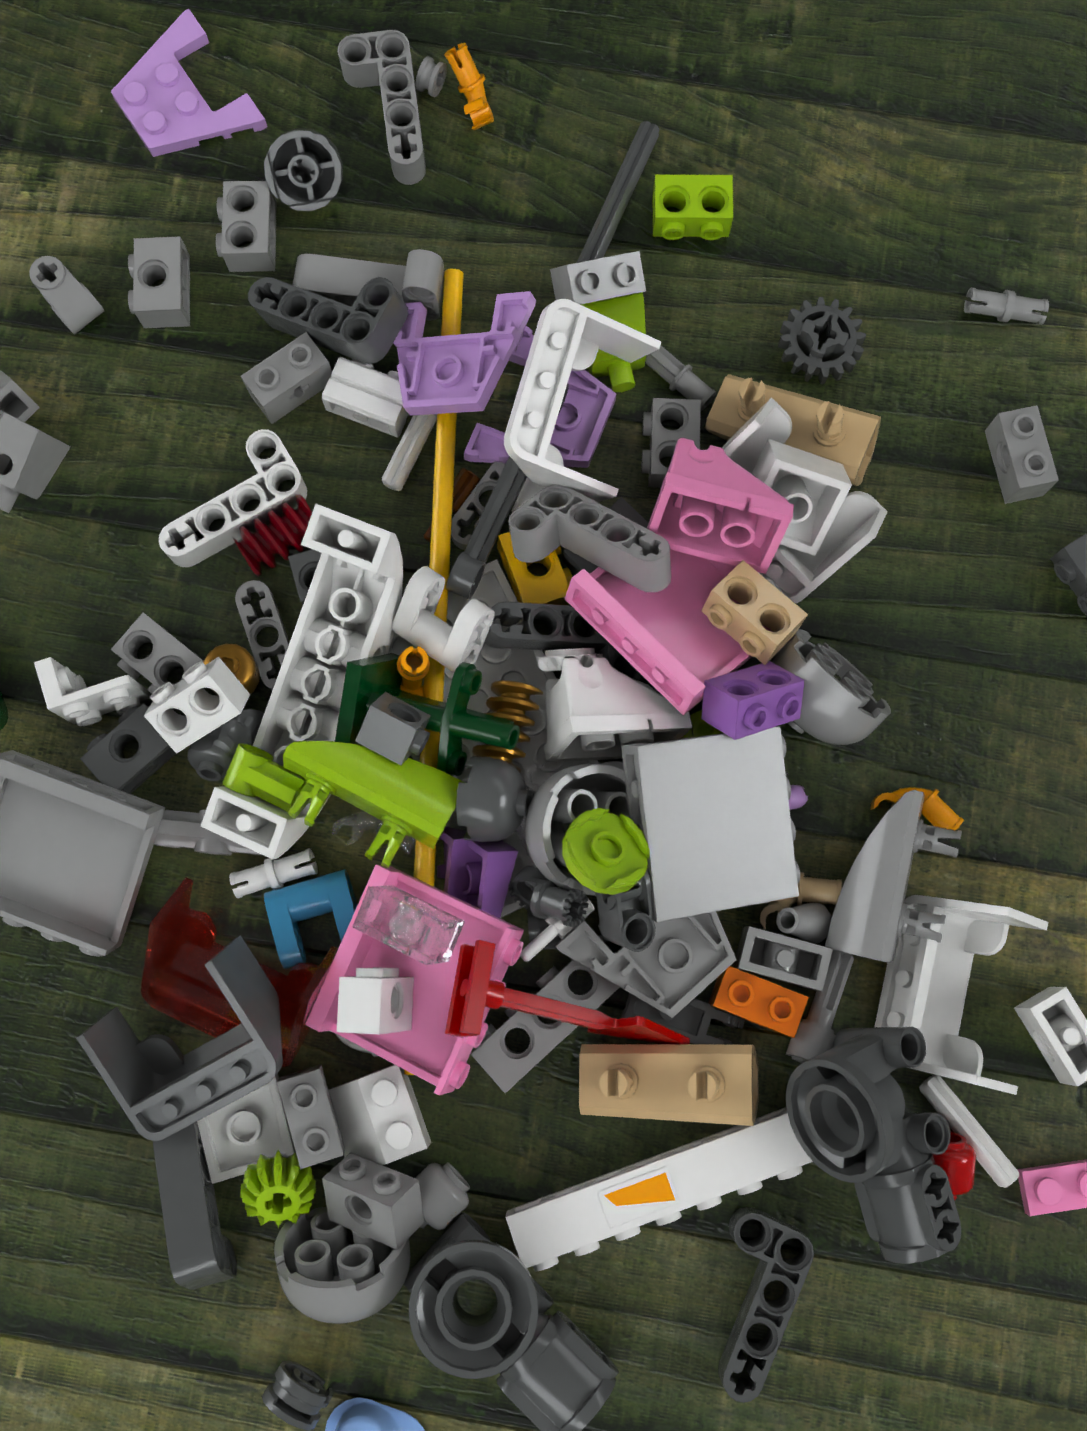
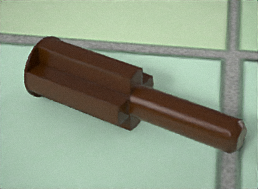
[423,468,480,543]

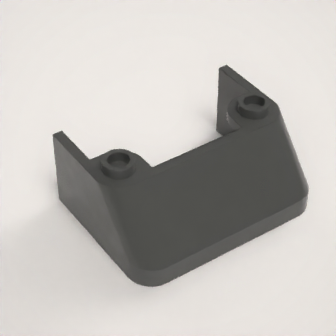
[76,935,283,1141]

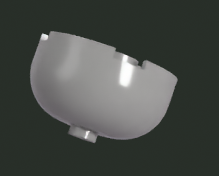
[772,629,891,745]
[525,764,629,896]
[274,1207,410,1324]

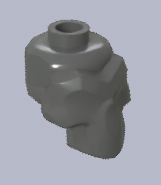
[187,709,264,781]

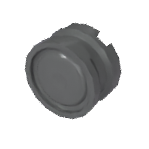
[261,1360,334,1431]

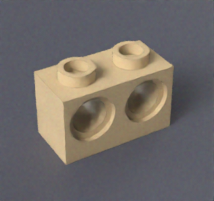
[701,560,808,665]

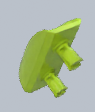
[283,741,466,868]

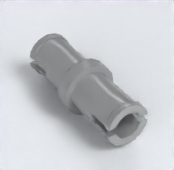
[964,287,1049,325]

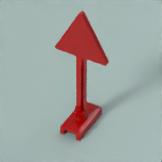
[445,940,690,1044]

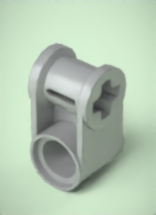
[29,256,104,335]

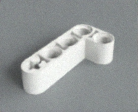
[159,429,307,567]

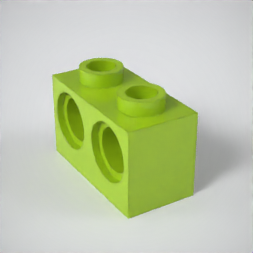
[652,174,733,240]

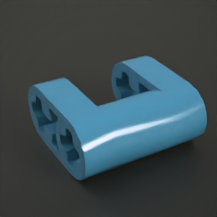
[264,869,357,969]

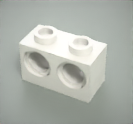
[144,657,250,754]

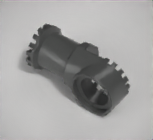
[508,866,589,928]

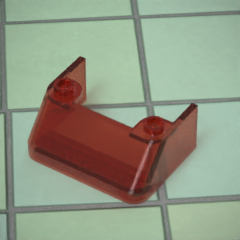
[141,877,338,1067]

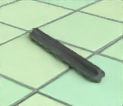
[577,121,659,263]

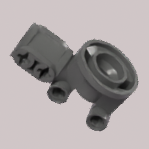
[786,1027,962,1264]
[404,1212,619,1431]

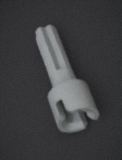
[785,950,854,1063]

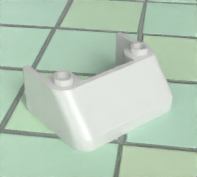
[504,299,661,502]
[875,895,1048,1095]

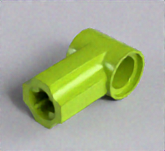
[223,743,307,812]

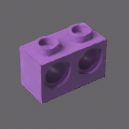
[701,661,804,740]

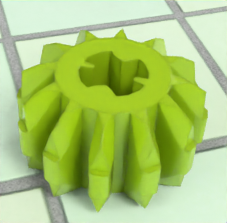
[240,1149,316,1229]

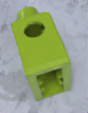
[581,292,646,392]

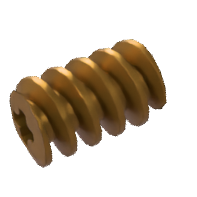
[472,681,543,773]

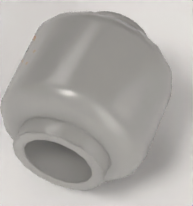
[415,1162,470,1230]

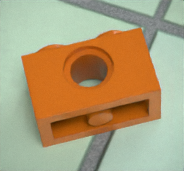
[708,966,809,1038]

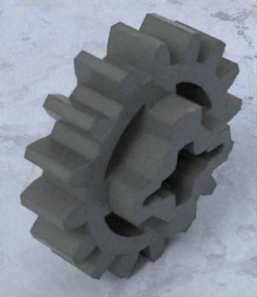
[778,297,866,384]

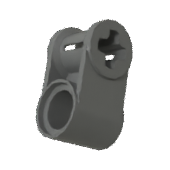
[595,870,656,952]

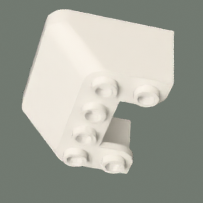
[722,397,888,603]

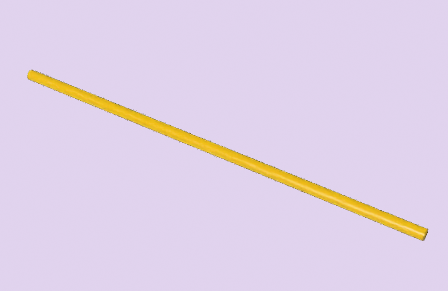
[404,269,464,1075]

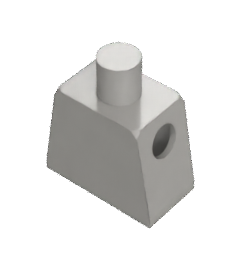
[0,412,71,513]

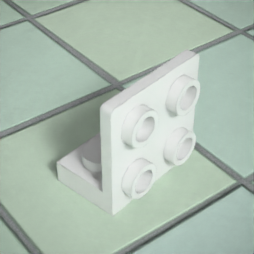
[34,657,150,726]

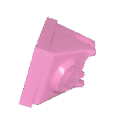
[647,438,794,574]

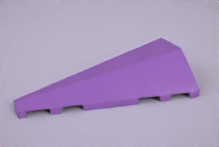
[437,827,518,918]

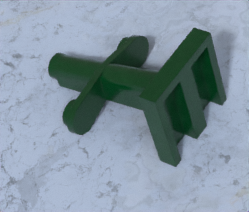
[335,653,520,776]

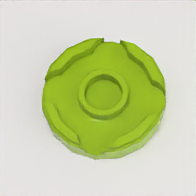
[562,808,650,895]

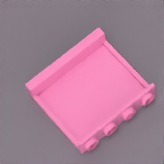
[565,550,772,716]
[305,864,524,1096]

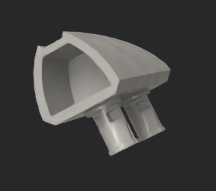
[825,790,962,963]

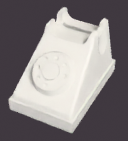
[543,657,692,762]

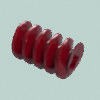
[233,495,312,577]

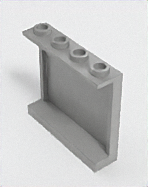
[621,726,800,922]
[0,750,165,957]

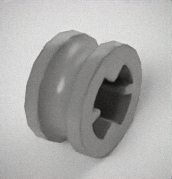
[415,56,447,97]

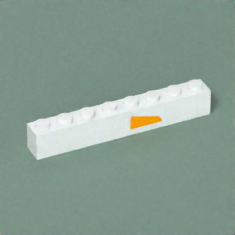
[505,1107,813,1272]

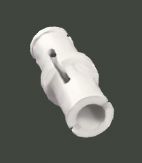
[229,848,318,898]

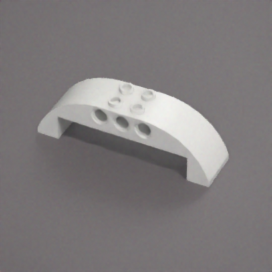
[200,504,403,859]

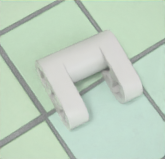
[392,566,495,673]

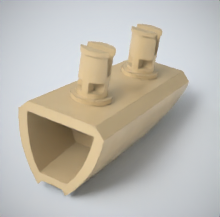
[705,374,881,486]
[579,1044,759,1126]

